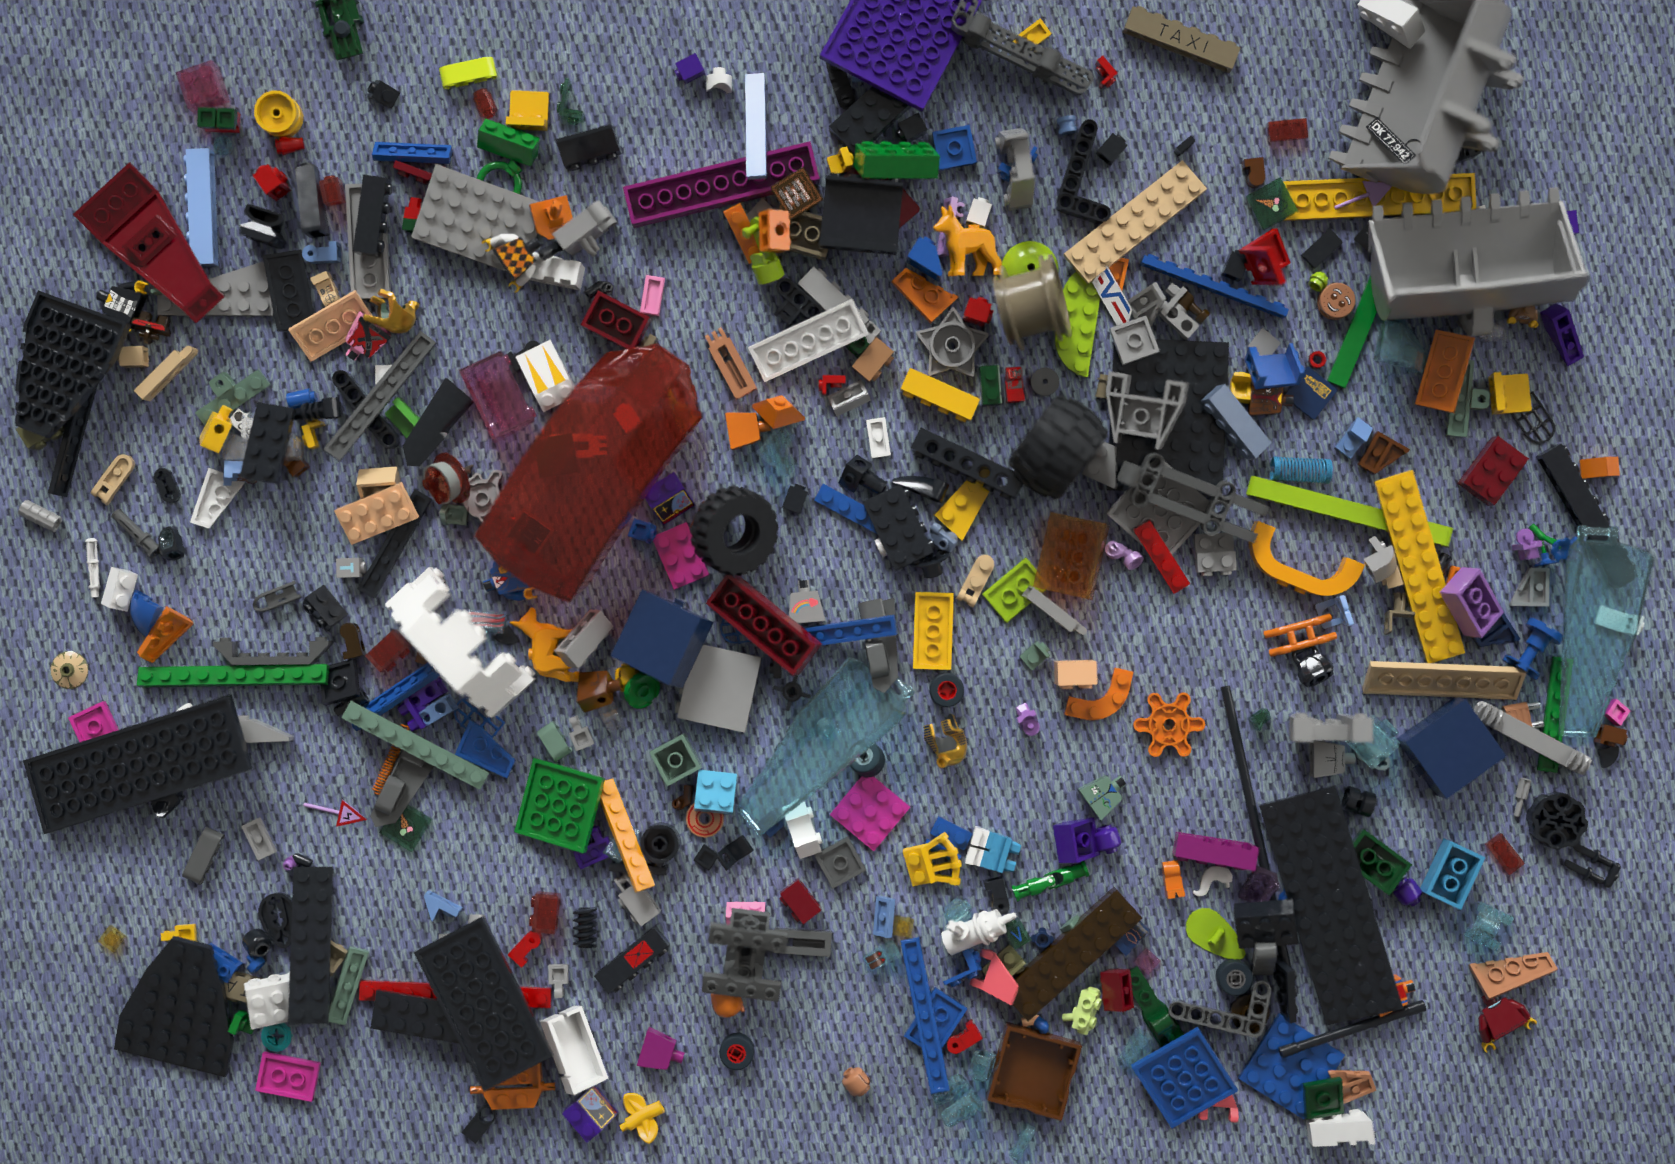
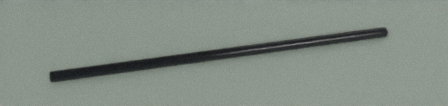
[1221,685,1292,968]

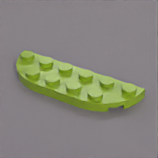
[1055,272,1100,378]

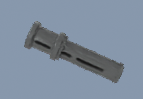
[111,509,160,558]

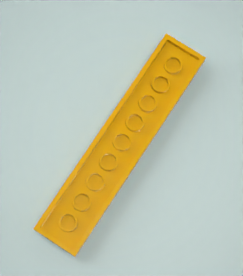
[1281,173,1476,221]
[1373,470,1465,663]

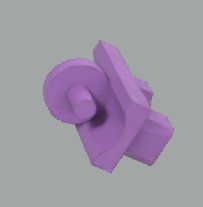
[1512,529,1543,560]
[1016,703,1040,736]

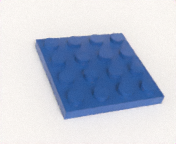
[1238,1013,1345,1119]
[1131,1027,1238,1129]

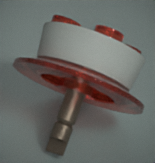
[422,452,474,505]

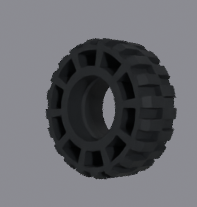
[690,486,778,576]

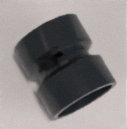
[1341,786,1376,818]

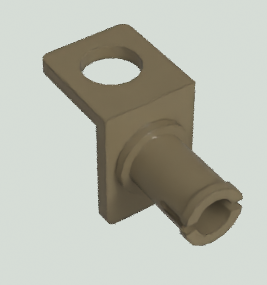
[1384,593,1415,635]

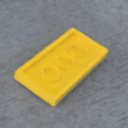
[913,592,954,670]

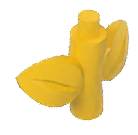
[620,1093,665,1144]

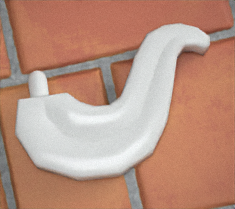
[1193,866,1233,896]

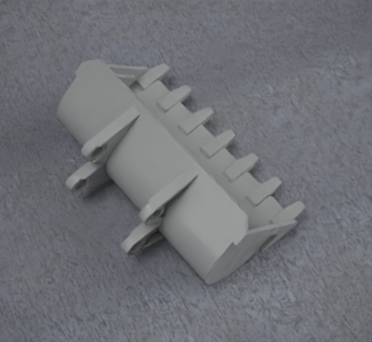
[1328,0,1524,194]

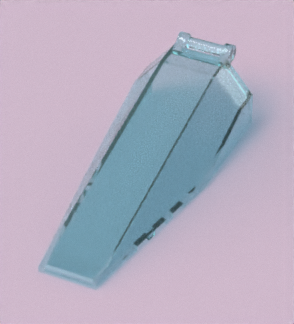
[1559,525,1655,737]
[736,657,915,836]

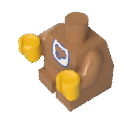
[1506,306,1538,328]

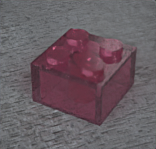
[175,60,231,114]

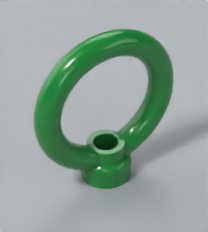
[476,160,523,194]

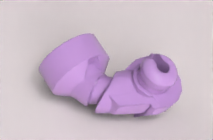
[1105,541,1144,570]

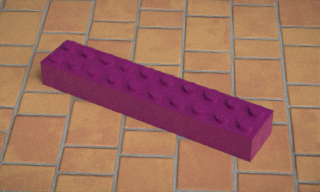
[623,141,820,228]

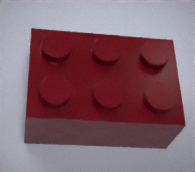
[581,291,652,354]
[1457,436,1529,506]

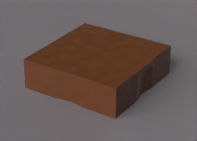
[986,1021,1082,1121]

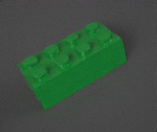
[854,141,940,179]

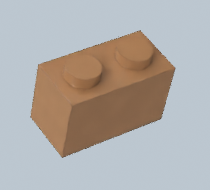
[852,337,894,383]

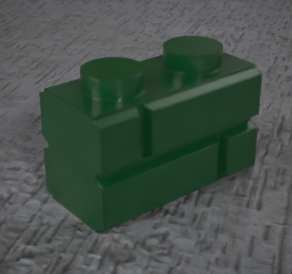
[979,365,1002,406]

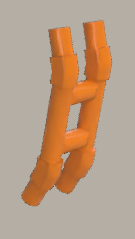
[1264,613,1337,657]

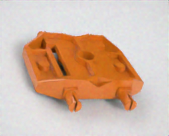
[470,1062,556,1110]

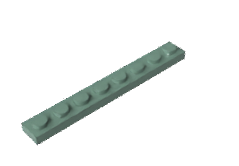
[342,701,489,790]

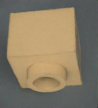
[1381,566,1403,589]

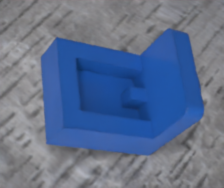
[628,518,657,544]

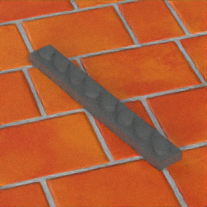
[324,331,436,462]

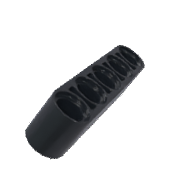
[332,370,400,449]

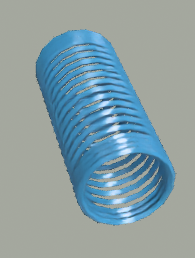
[1270,456,1333,484]

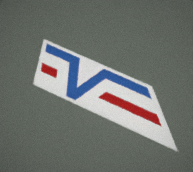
[1092,265,1132,326]

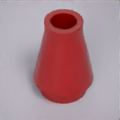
[275,136,305,156]

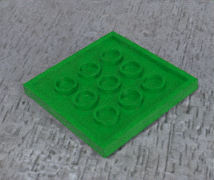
[514,758,605,853]

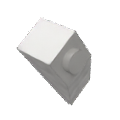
[238,715,294,743]

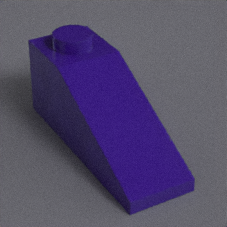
[1540,303,1584,366]

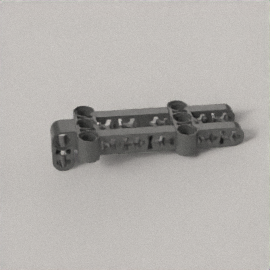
[950,0,1094,95]
[1117,452,1270,543]

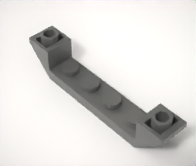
[213,637,333,665]

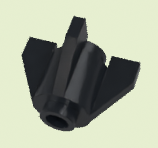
[773,674,811,711]

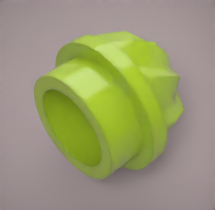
[1308,272,1328,292]

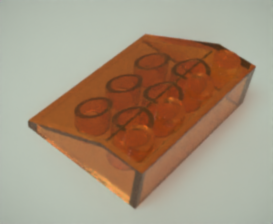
[1033,512,1110,601]

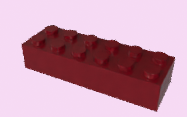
[706,574,822,676]

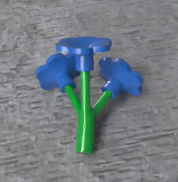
[1528,524,1578,567]

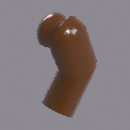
[672,785,693,810]

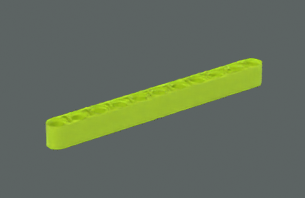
[1246,476,1454,547]

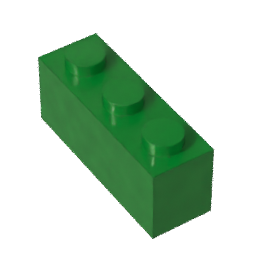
[477,119,540,167]

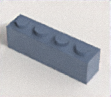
[1201,384,1272,459]

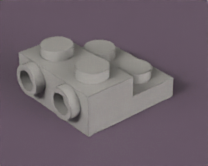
[1194,533,1237,576]

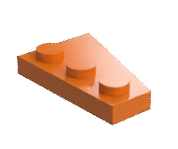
[891,268,958,324]
[137,606,194,663]

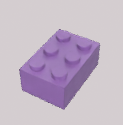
[1440,567,1504,638]

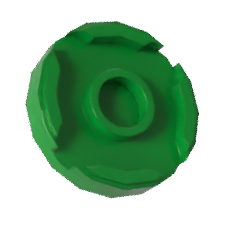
[624,672,660,709]

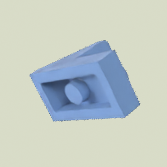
[1334,417,1373,459]
[424,890,463,922]

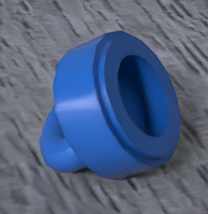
[246,955,266,974]

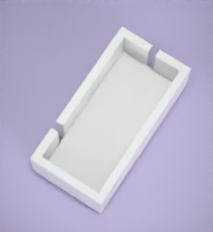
[540,1006,608,1095]

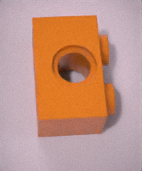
[759,209,791,253]

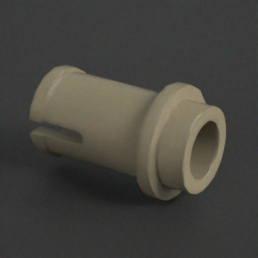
[1095,374,1108,399]

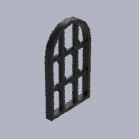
[1510,391,1555,443]

